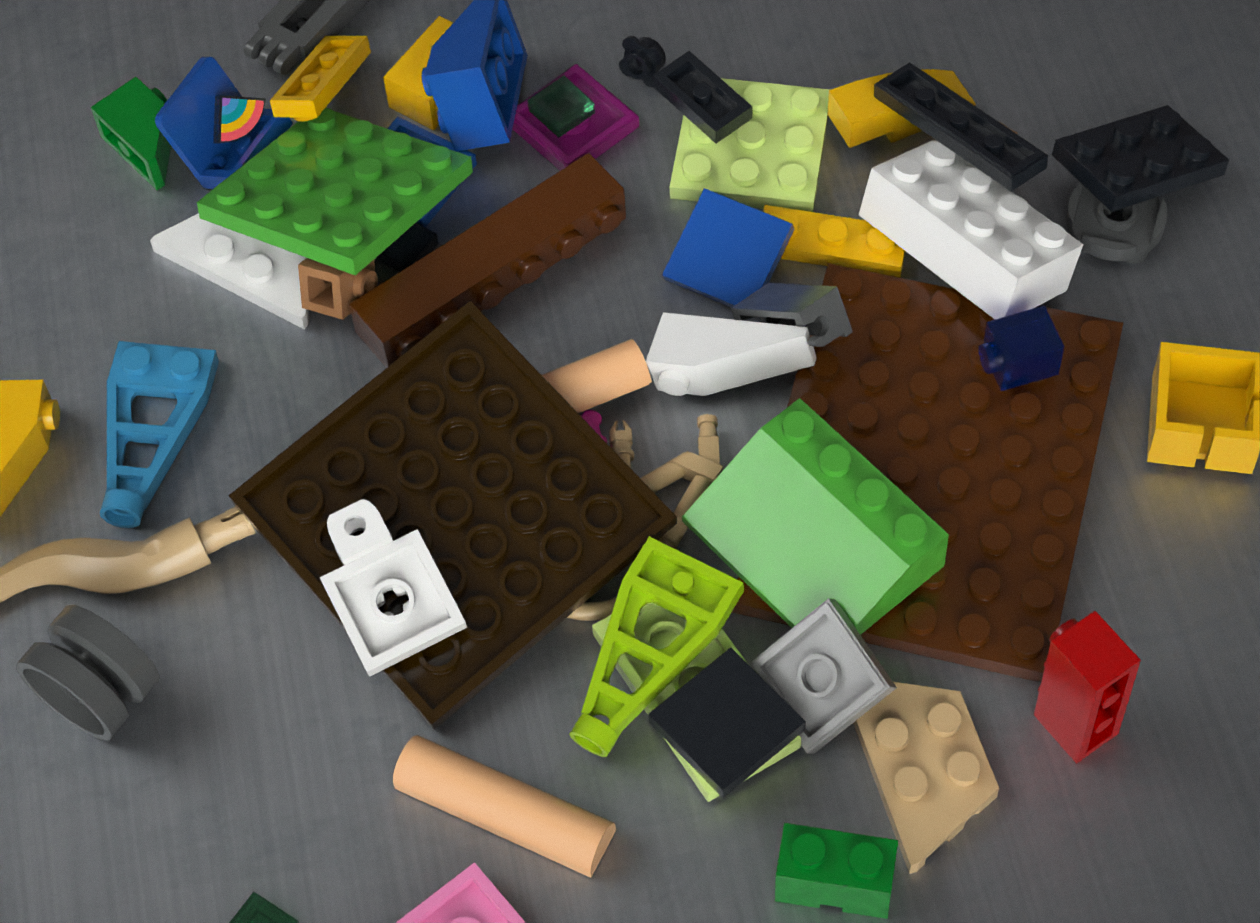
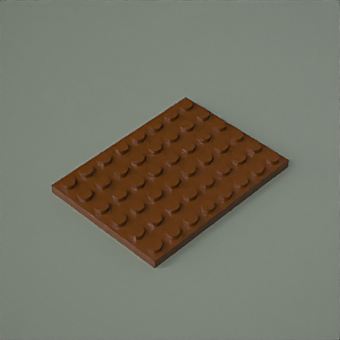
[731,263,1124,683]

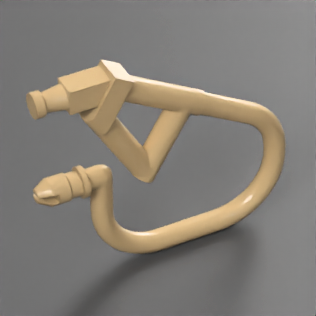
[567,414,723,621]

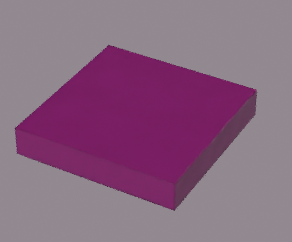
[512,63,639,171]

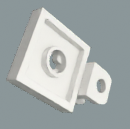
[320,499,467,677]

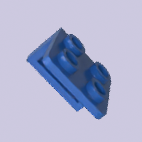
[155,57,293,189]

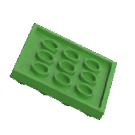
[197,108,473,276]

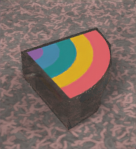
[213,95,266,144]

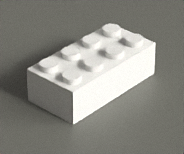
[858,139,1084,325]

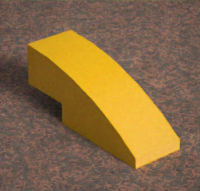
[828,69,976,148]

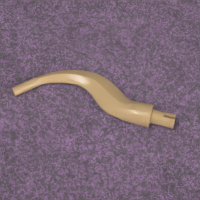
[0,507,256,603]

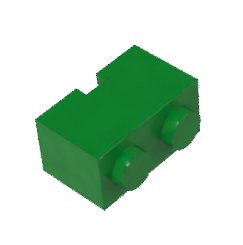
[775,823,898,919]

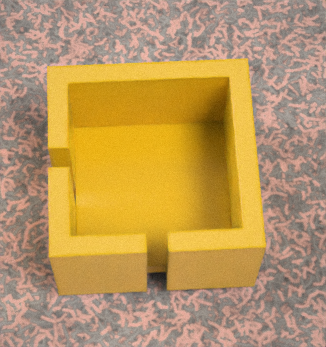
[1147,342,1260,474]

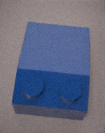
[422,0,528,151]

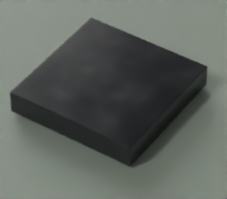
[648,647,806,798]

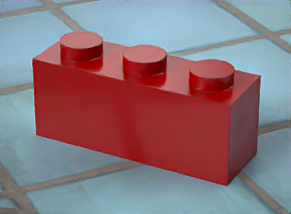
[1034,610,1141,764]

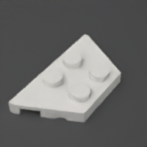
[150,213,310,330]

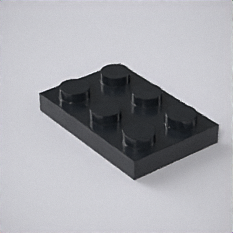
[1051,105,1229,212]

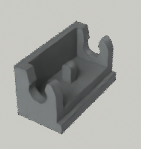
[731,283,853,347]

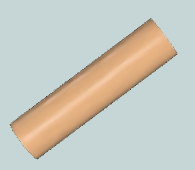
[542,339,652,413]
[393,735,616,878]

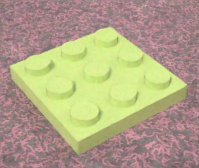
[669,78,831,212]

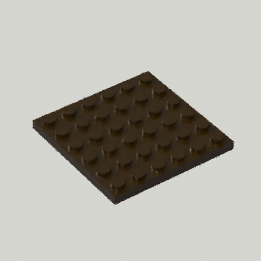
[228,301,677,730]

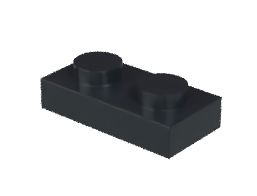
[653,51,752,144]

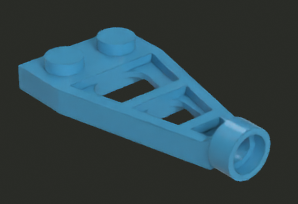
[100,341,219,528]

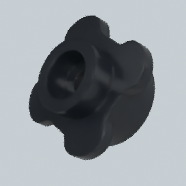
[619,36,666,87]

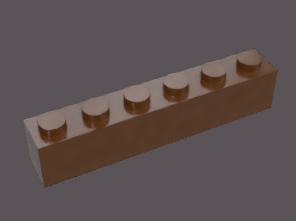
[349,153,626,368]

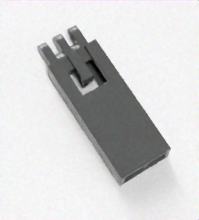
[244,0,370,75]

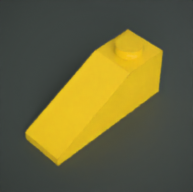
[0,379,60,517]

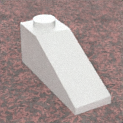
[646,312,817,396]

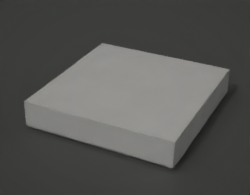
[748,599,897,754]

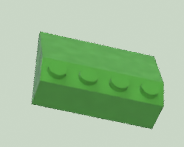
[682,398,949,635]

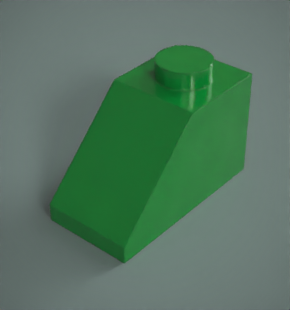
[90,76,171,191]

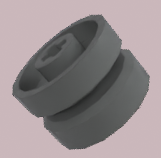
[16,605,160,741]

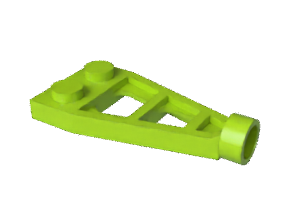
[569,536,744,757]

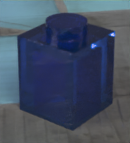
[978,306,1064,391]

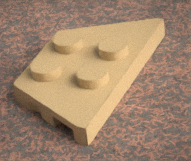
[853,681,999,874]

